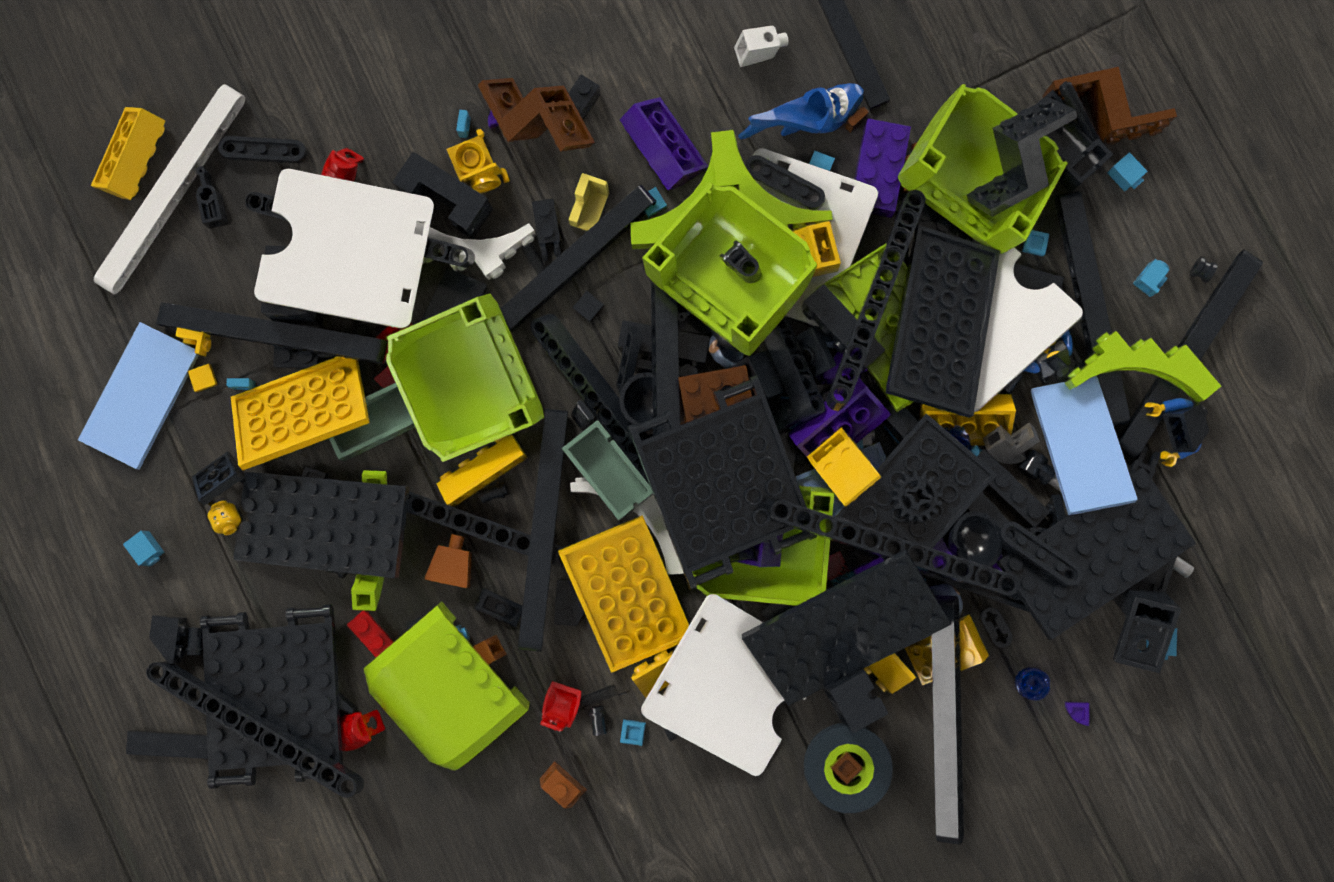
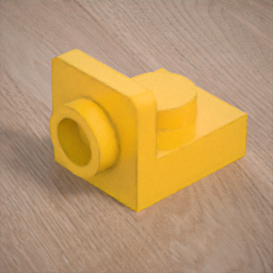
[176,328,211,357]

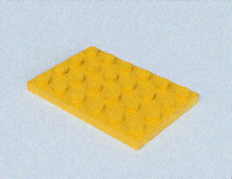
[231,357,370,470]
[558,515,689,673]

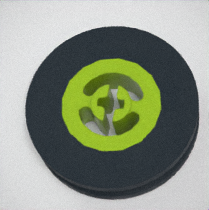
[804,723,892,813]

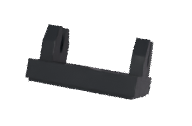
[192,452,246,506]

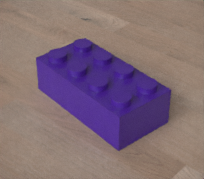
[852,119,911,218]

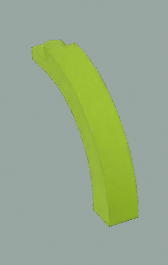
[351,470,387,611]

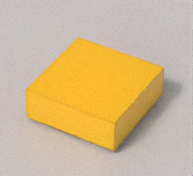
[188,364,218,392]

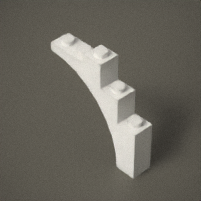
[415,222,536,280]
[570,477,683,575]

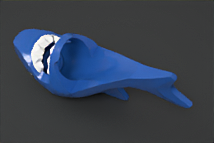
[738,83,864,139]

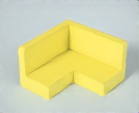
[569,173,609,231]

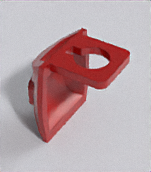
[321,148,364,182]
[540,681,582,731]
[340,710,385,751]

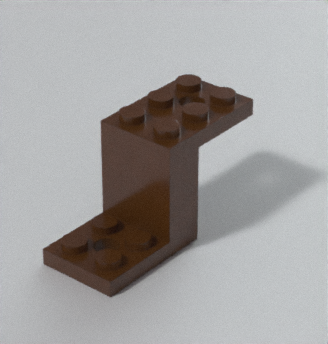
[1042,67,1177,145]
[478,78,595,152]
[646,365,752,436]

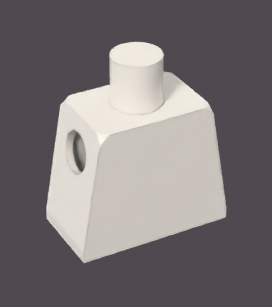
[734,26,788,67]

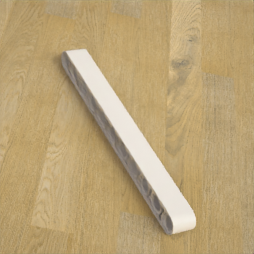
[94,84,245,294]

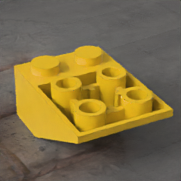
[793,221,841,277]
[807,428,881,507]
[905,614,989,685]
[631,650,673,698]

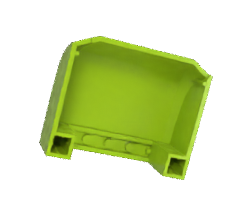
[897,84,1067,254]
[642,183,817,356]
[386,294,544,462]
[692,485,834,606]
[363,601,530,771]

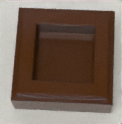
[845,107,869,133]
[830,751,863,784]

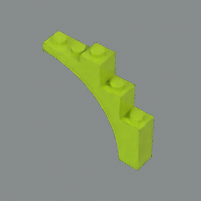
[711,130,833,229]
[630,152,739,249]
[1065,331,1221,403]

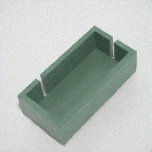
[329,383,415,461]
[562,420,653,521]

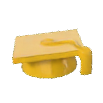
[446,129,493,182]
[459,163,510,193]

